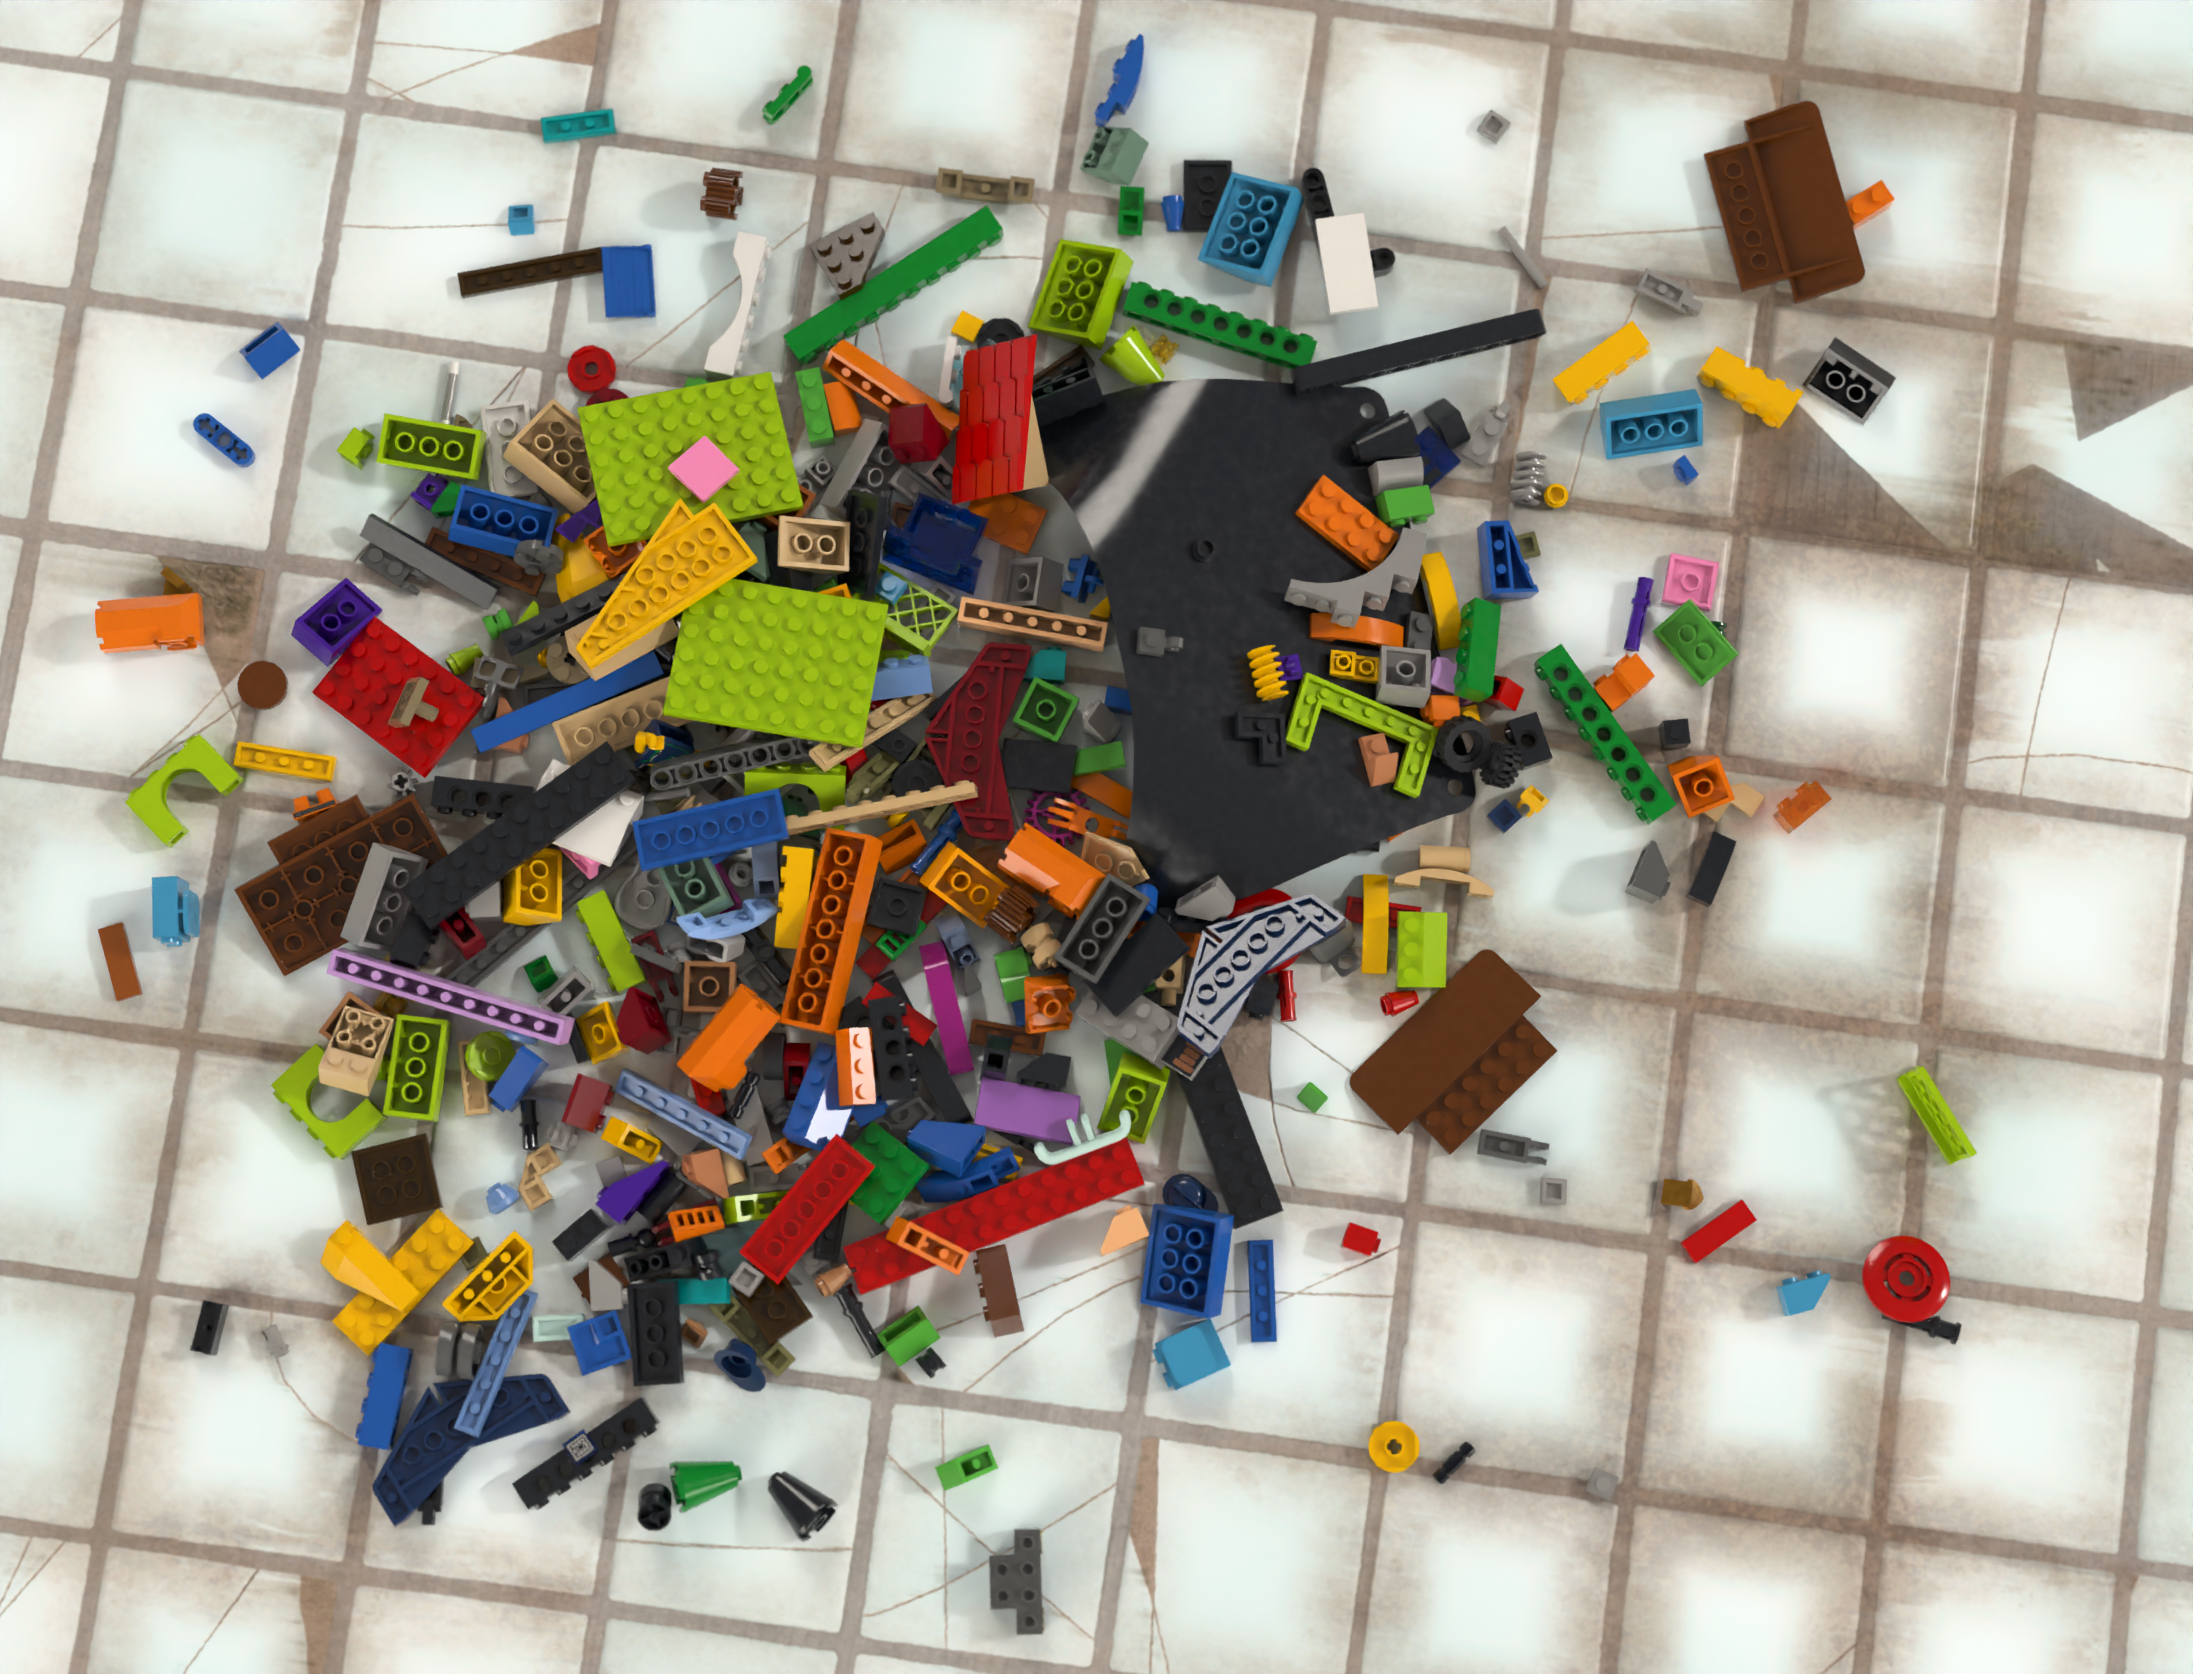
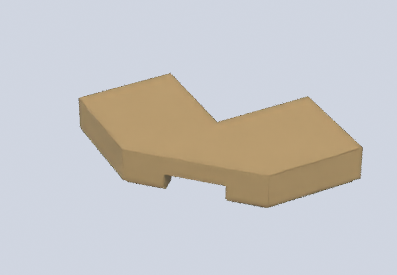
[1702,783,1765,823]
[518,1142,563,1212]

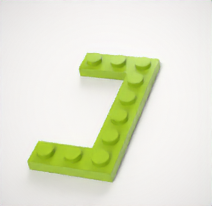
[1285,672,1439,798]

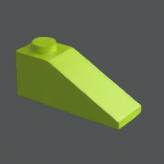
[722,1190,789,1224]

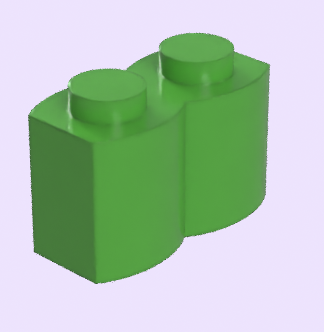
[993,947,1036,1004]

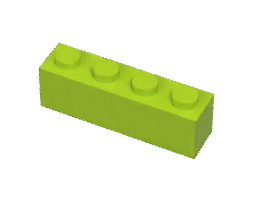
[575,890,648,995]

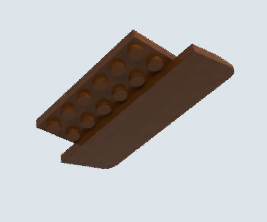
[1704,101,1865,304]
[1349,949,1558,1155]

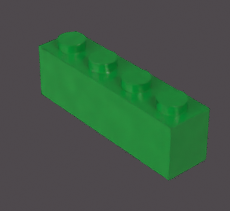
[1453,597,1501,703]

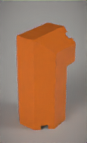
[95,593,205,654]
[997,823,1106,921]
[677,983,781,1092]

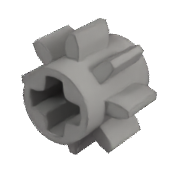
[387,767,419,797]
[546,1121,578,1151]

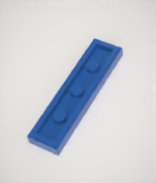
[1247,1240,1277,1342]

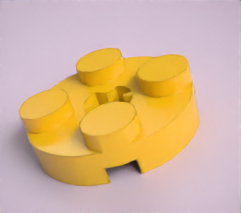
[1368,1421,1420,1473]

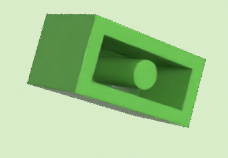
[1375,485,1435,528]

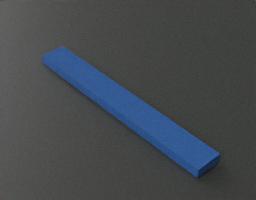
[471,651,664,753]

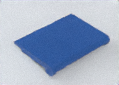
[601,244,656,318]

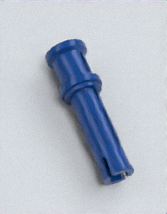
[909,809,964,876]

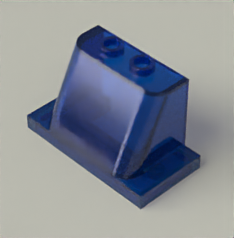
[882,493,989,595]

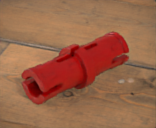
[1277,970,1297,1022]

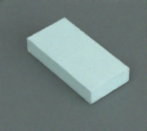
[532,1313,584,1342]

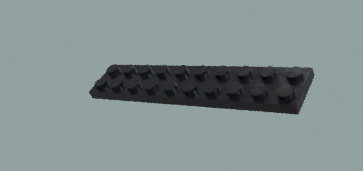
[400,741,637,930]

